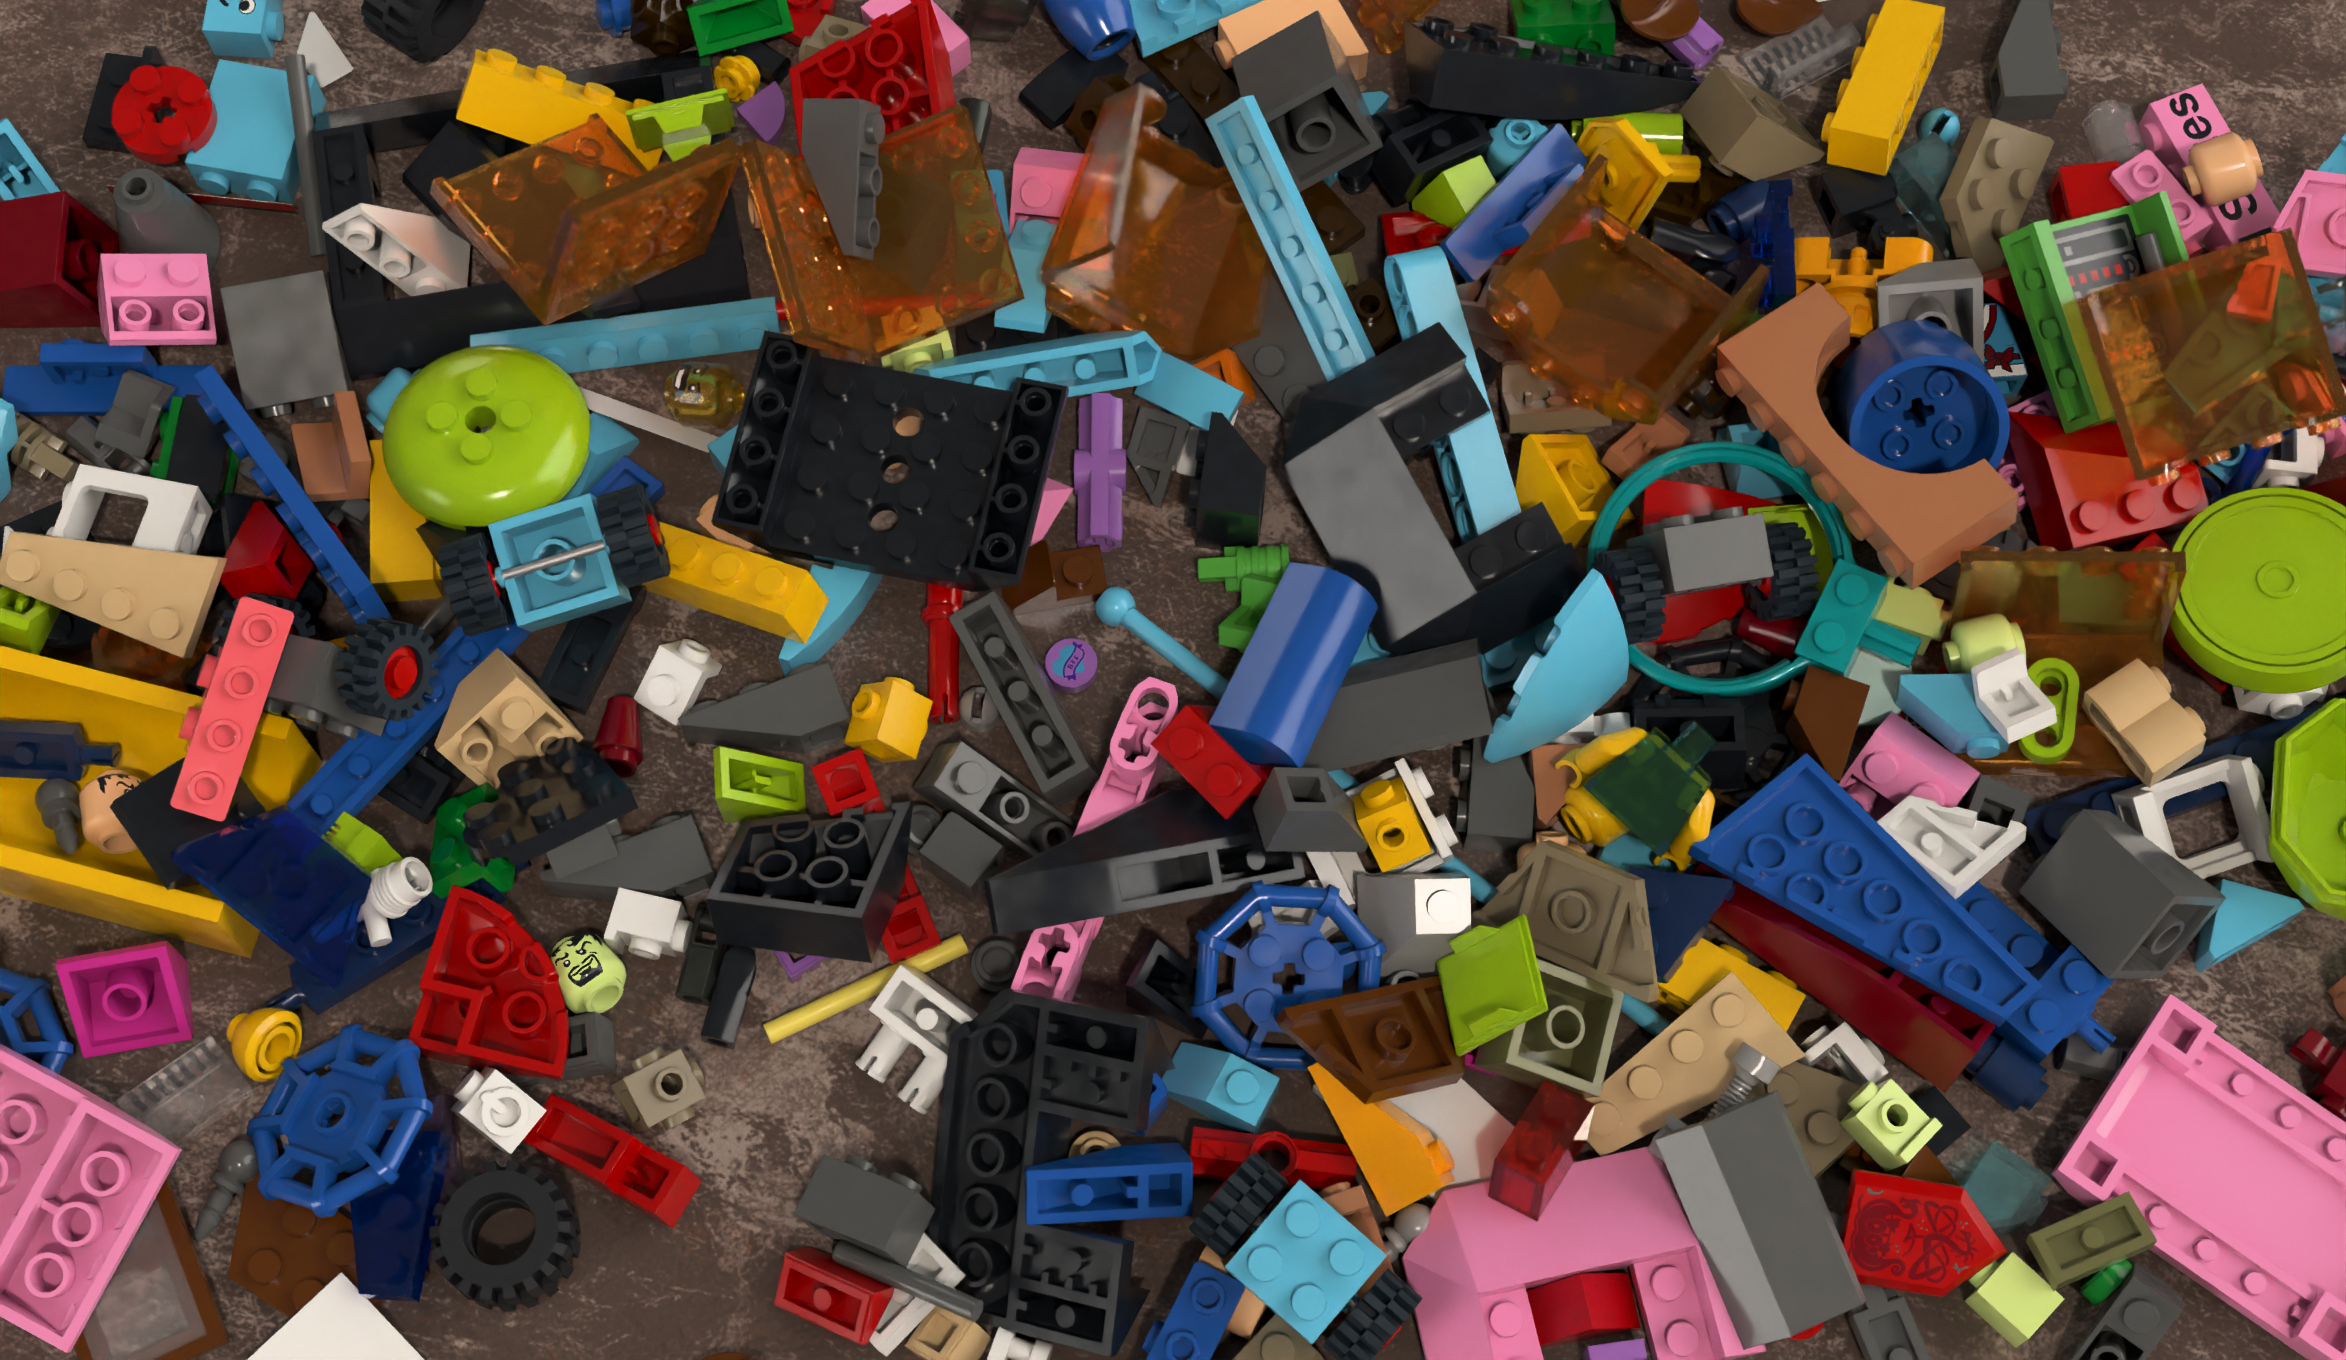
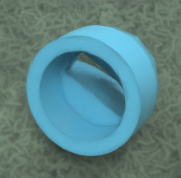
[1918,107,1960,152]

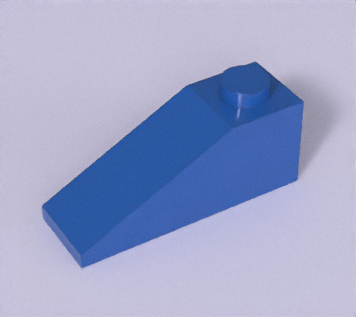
[1025,1143,1193,1225]

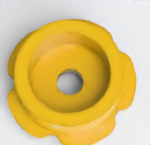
[714,55,760,103]

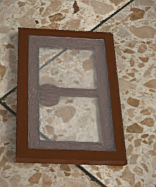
[74,1176,230,1360]

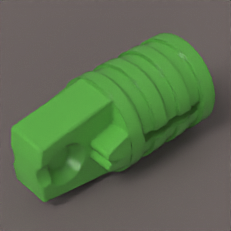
[1197,543,1290,593]

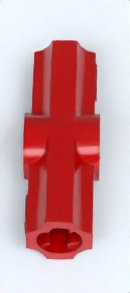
[1190,1127,1357,1192]

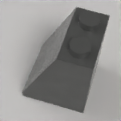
[1231,10,1384,192]
[220,270,355,419]
[2019,809,2226,979]

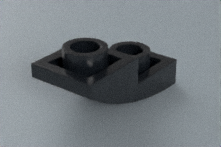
[1018,47,1129,129]
[166,394,230,502]

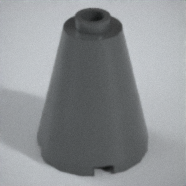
[113,168,222,274]

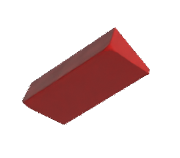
[774,1247,895,1346]

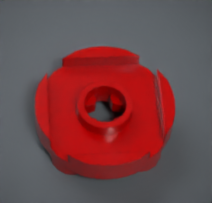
[111,65,217,164]

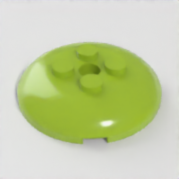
[382,344,591,531]

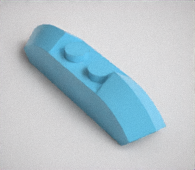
[913,330,1162,397]

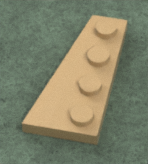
[1565,971,1806,1157]

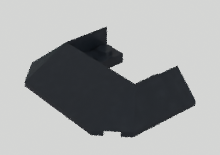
[1281,322,1585,656]
[928,989,1176,1357]

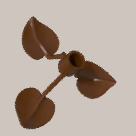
[1618,0,1825,42]

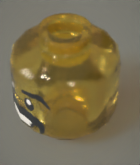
[664,361,745,429]

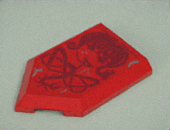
[1839,1168,2008,1297]

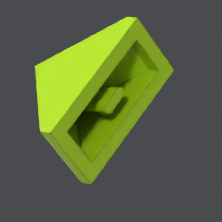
[1412,155,1497,229]
[0,586,61,655]
[713,746,806,823]

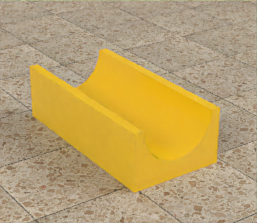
[0,646,322,958]

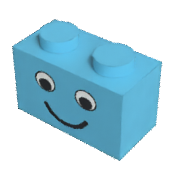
[202,0,284,59]

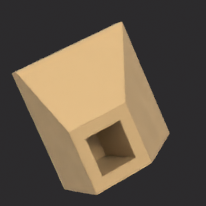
[434,648,584,790]

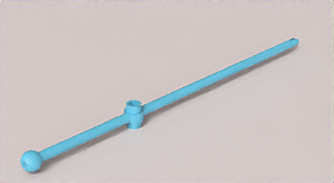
[1095,586,1671,1037]

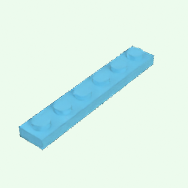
[1205,95,1376,382]
[470,296,782,374]

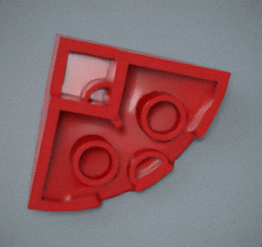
[1635,480,1782,646]
[408,885,569,1080]

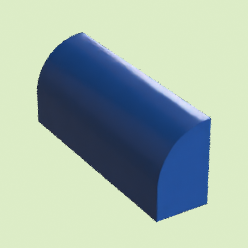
[1209,562,1378,768]

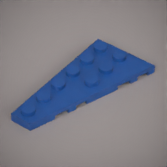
[193,364,393,625]
[1688,753,2043,1027]

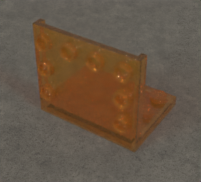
[738,104,1025,364]
[430,113,744,326]
[1945,546,2187,777]

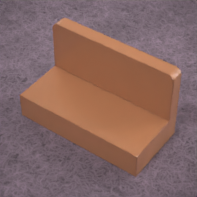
[291,391,371,502]

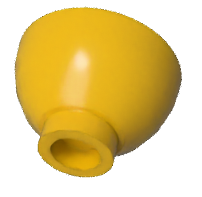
[227,1007,302,1082]

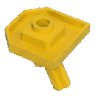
[1576,117,1701,241]

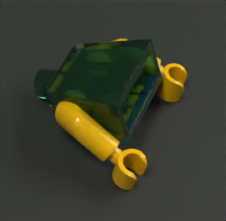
[1555,720,1718,873]

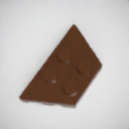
[1276,975,1465,1104]
[228,1173,430,1319]

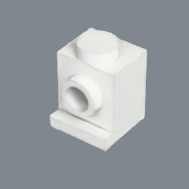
[604,887,693,960]

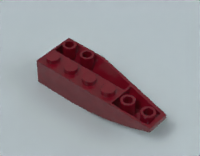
[1692,862,1996,1093]

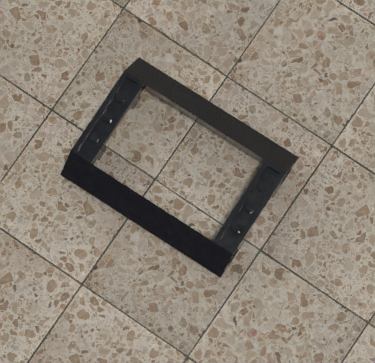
[312,50,752,381]

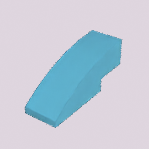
[779,564,883,677]

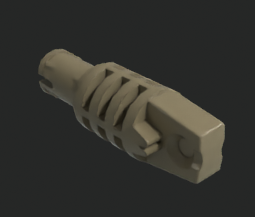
[7,410,80,482]

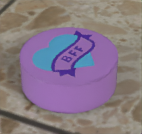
[1045,638,1098,694]

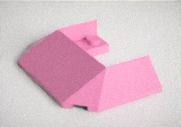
[1401,1146,1766,1360]

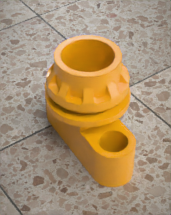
[1782,237,1934,369]

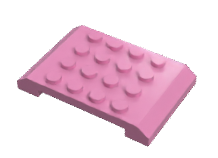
[2051,994,2346,1360]

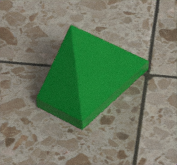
[685,0,794,57]

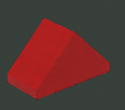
[1527,1273,1641,1348]

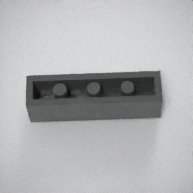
[949,590,1101,808]

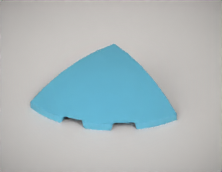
[1483,568,1629,763]

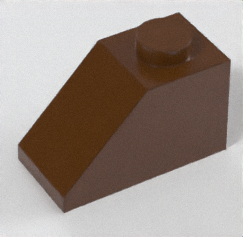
[1781,665,1870,784]

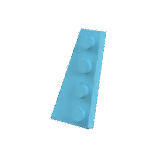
[1129,0,1264,58]

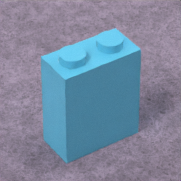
[185,59,326,203]

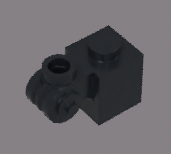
[1812,167,1918,259]

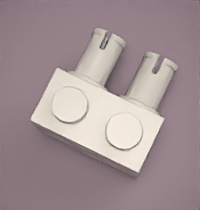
[855,965,979,1115]

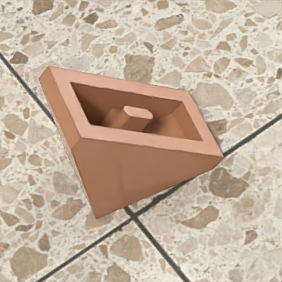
[1526,743,1610,836]

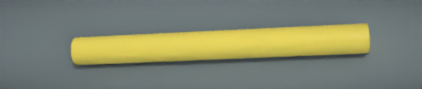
[763,933,969,1044]

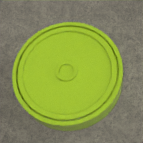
[2165,487,2346,694]

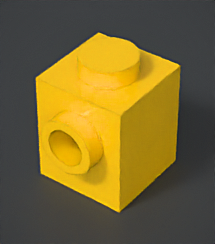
[844,677,933,763]
[1353,776,1432,873]

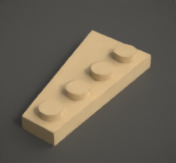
[0,531,227,658]

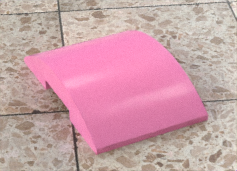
[0,1044,182,1353]

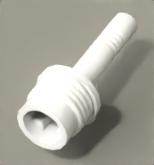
[311,857,433,947]

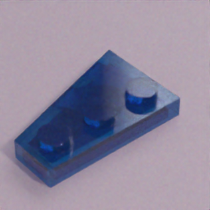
[347,1129,452,1302]

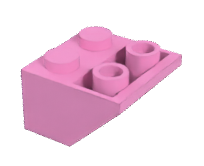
[1009,147,1120,271]
[97,254,217,346]
[1839,712,1981,822]

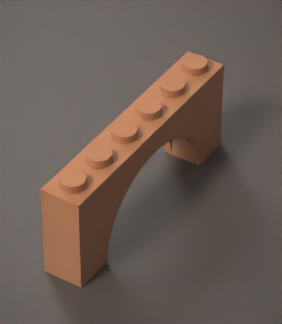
[1715,282,2019,590]

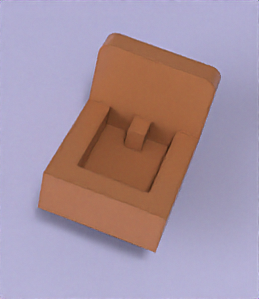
[1601,403,1690,481]

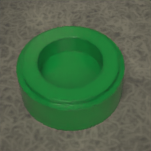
[2079,1259,2133,1306]

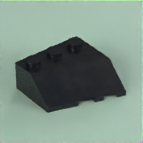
[706,801,913,963]

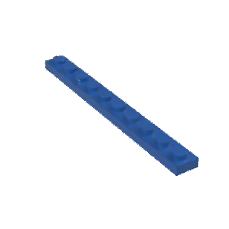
[271,455,665,862]

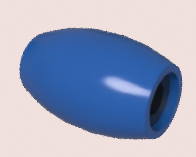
[1043,0,1135,61]

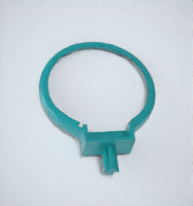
[1586,441,1922,697]

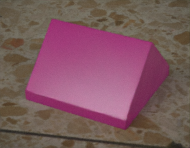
[55,941,194,1058]

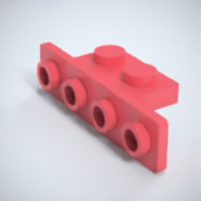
[170,596,294,822]

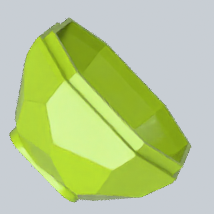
[2268,698,2346,921]

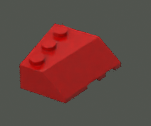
[789,0,961,170]
[2008,411,2209,561]

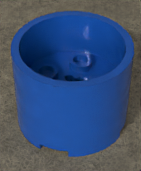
[1831,320,2010,474]

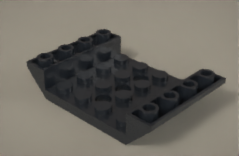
[711,331,1069,592]

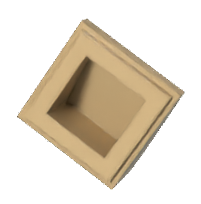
[904,1306,991,1360]

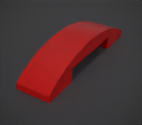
[811,747,942,965]

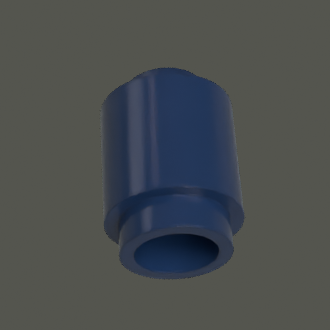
[1707,179,1784,244]
[1965,1034,2049,1113]

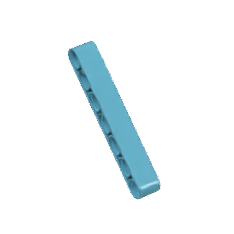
[1384,246,1522,545]

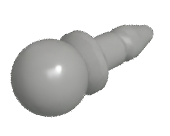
[1383,1203,1431,1264]

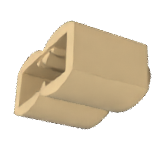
[2082,658,2206,788]

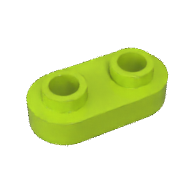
[2018,658,2079,765]

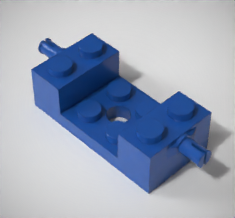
[1956,879,2116,1064]

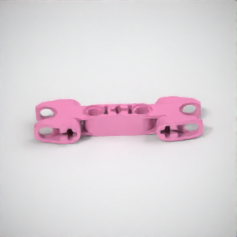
[1011,677,1178,1001]

